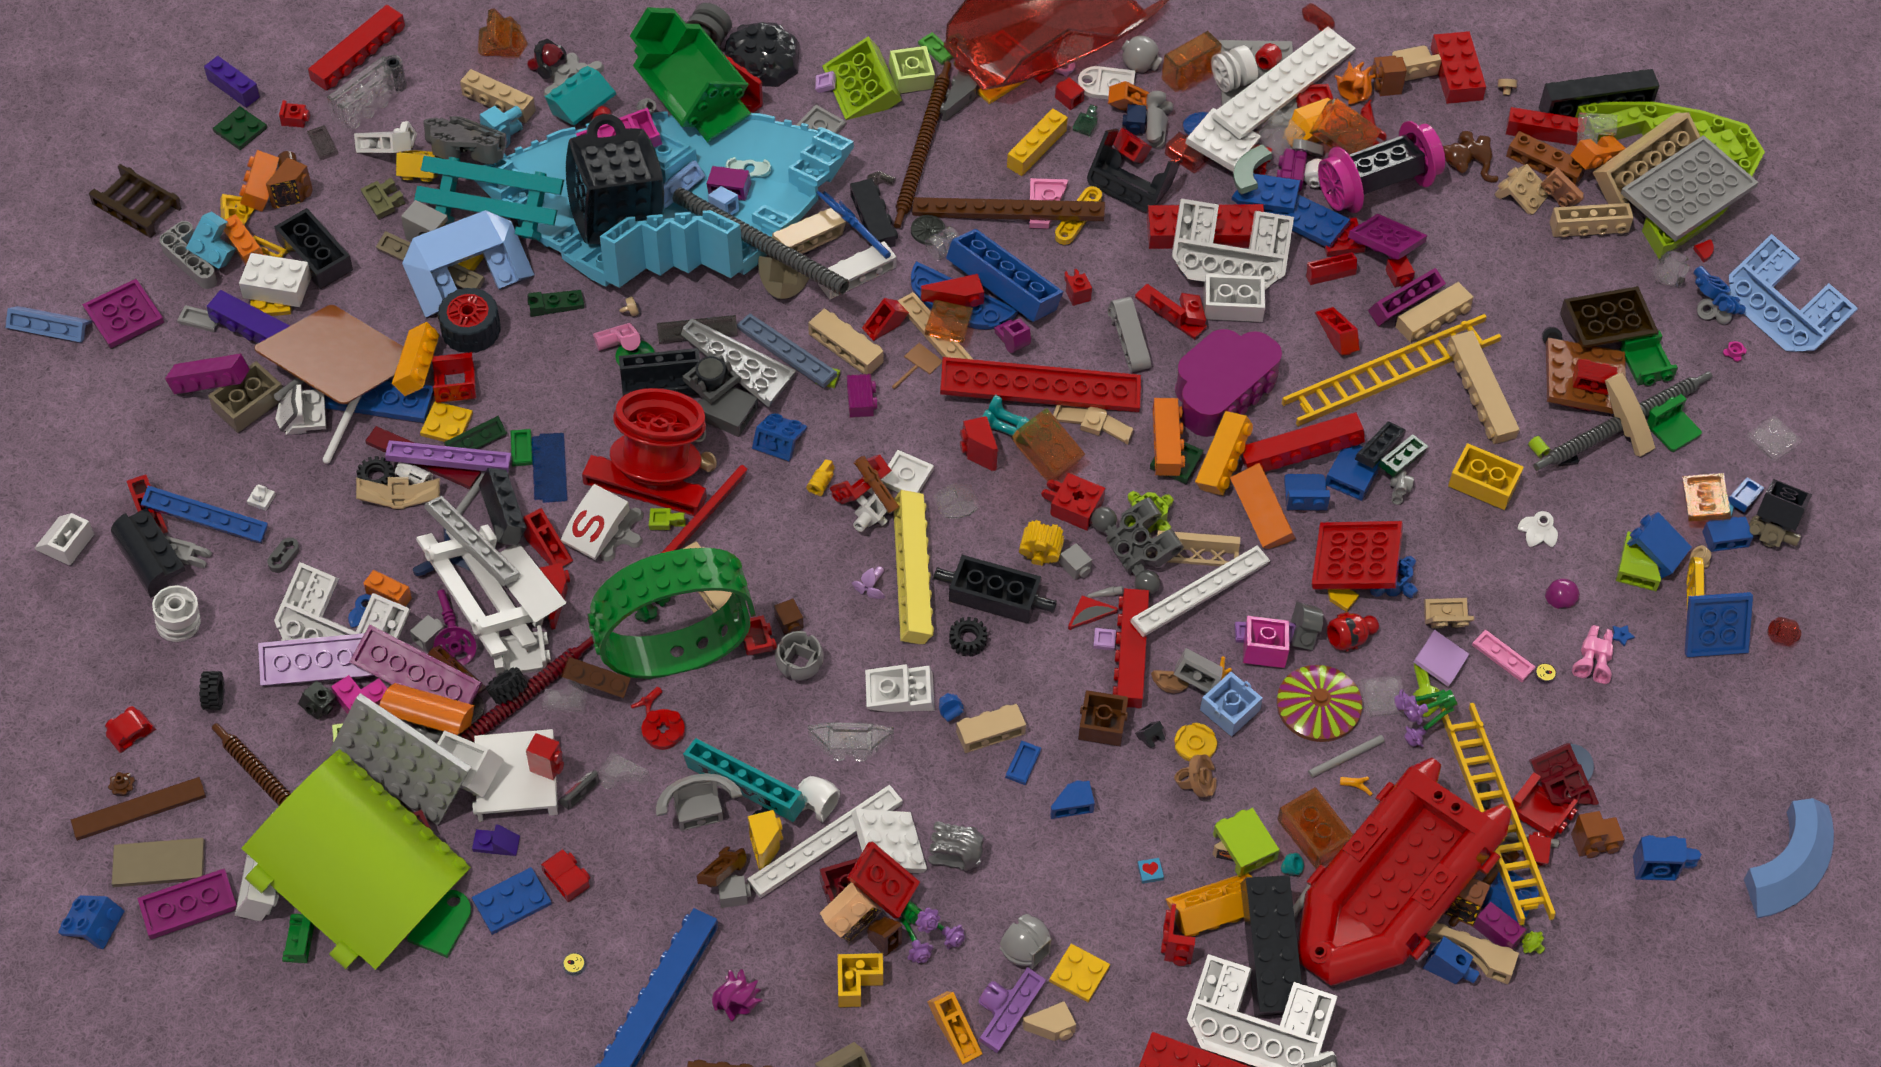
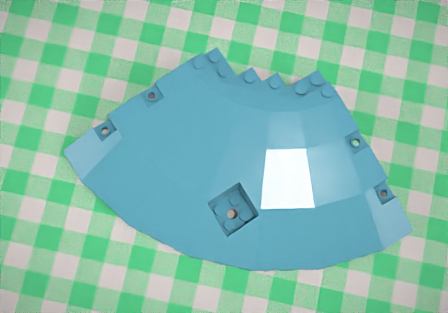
[474,111,854,288]

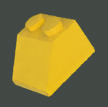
[396,150,441,182]
[748,810,783,871]

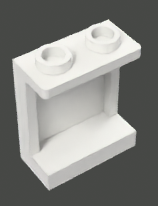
[494,625,551,676]

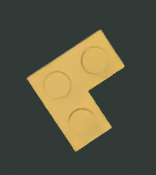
[837,953,883,1007]

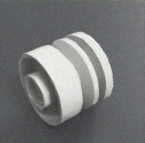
[1211,45,1258,92]
[152,585,201,642]

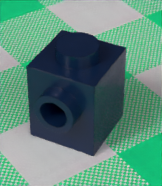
[1122,104,1147,135]

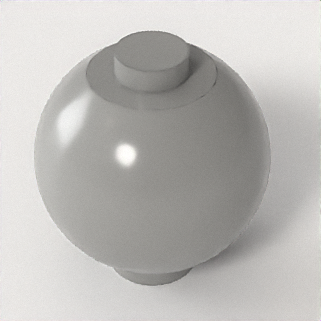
[1121,36,1162,73]

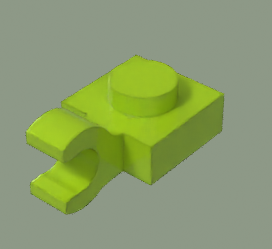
[649,508,686,530]

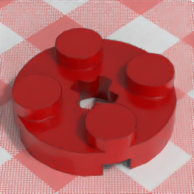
[641,709,685,750]

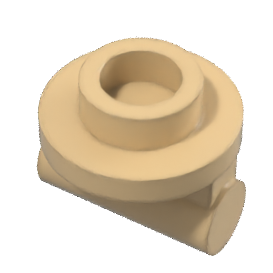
[700,452,717,472]

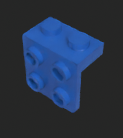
[1284,474,1330,510]
[1482,871,1539,926]
[58,895,125,949]

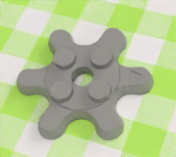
[544,53,604,97]
[600,508,644,562]

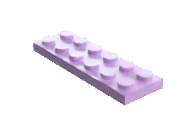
[258,631,385,686]

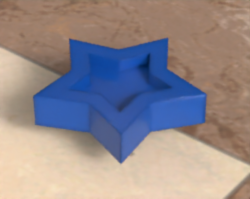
[1612,625,1635,646]

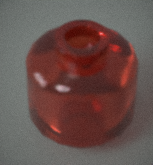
[1767,617,1801,646]

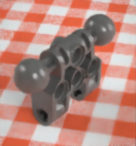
[1091,498,1184,596]

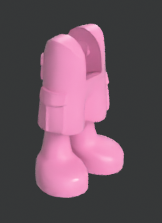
[1572,625,1613,684]

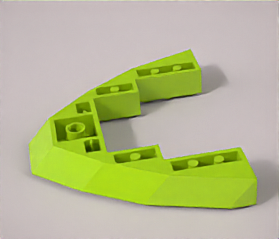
[1576,102,1765,260]

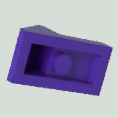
[472,824,520,856]

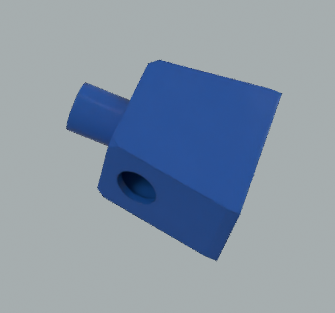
[1423,937,1480,984]

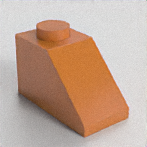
[1108,81,1149,111]

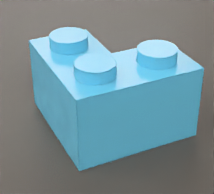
[186,212,236,269]

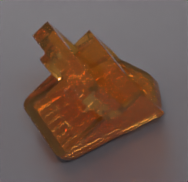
[478,8,528,57]

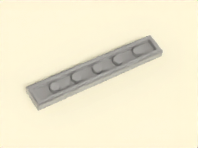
[424,496,520,586]

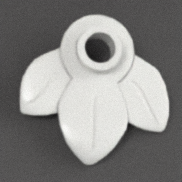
[1517,511,1558,547]

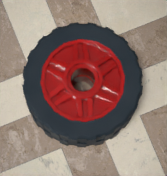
[438,288,501,353]

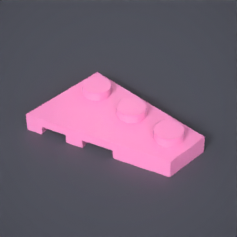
[1029,178,1068,229]

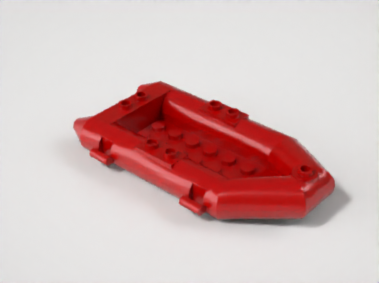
[1297,758,1512,986]

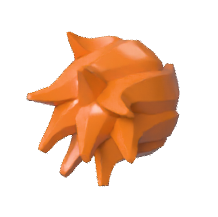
[1335,61,1376,105]

